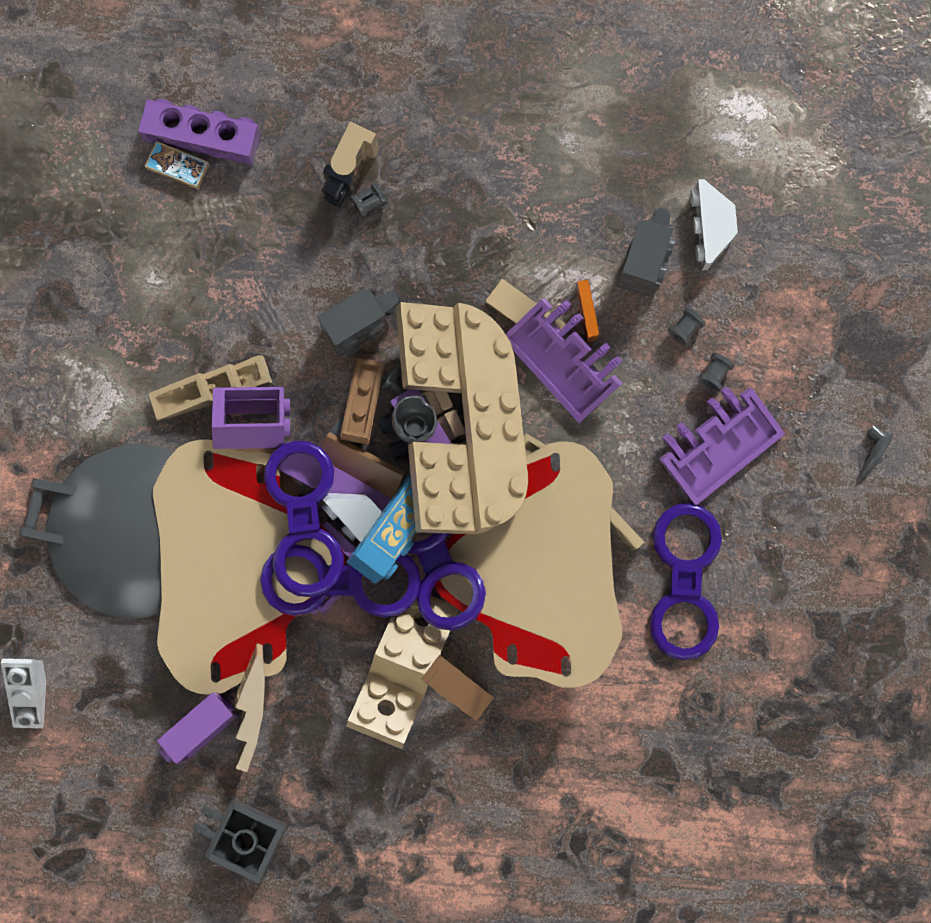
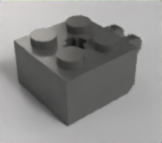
[617,207,676,297]
[317,289,400,357]
[193,799,288,884]

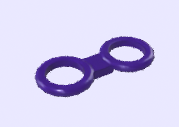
[264,441,344,597]
[649,503,722,661]
[408,533,486,631]
[260,544,421,618]

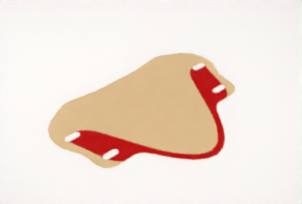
[153,440,345,695]
[434,442,623,688]

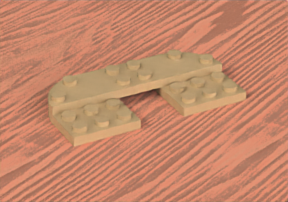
[396,302,528,534]

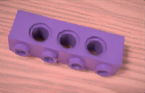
[138,98,261,165]

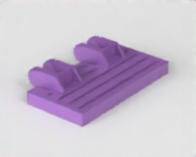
[506,298,623,423]
[659,387,785,506]

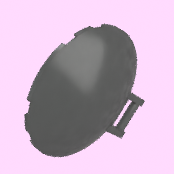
[19,444,174,619]

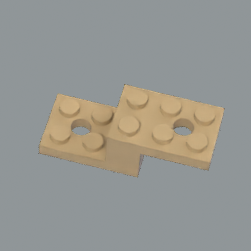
[346,585,459,749]

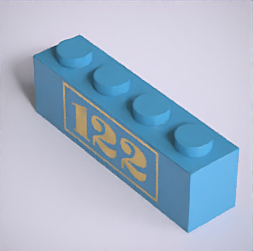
[347,473,421,584]

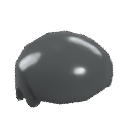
[392,396,438,444]

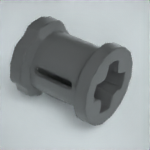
[350,182,387,218]
[668,308,705,346]
[697,353,735,391]

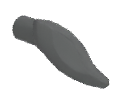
[381,360,405,397]
[859,424,893,479]

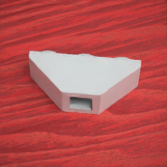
[691,179,738,270]
[322,493,382,542]
[1,659,46,728]

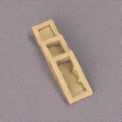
[148,355,272,421]
[235,644,265,772]

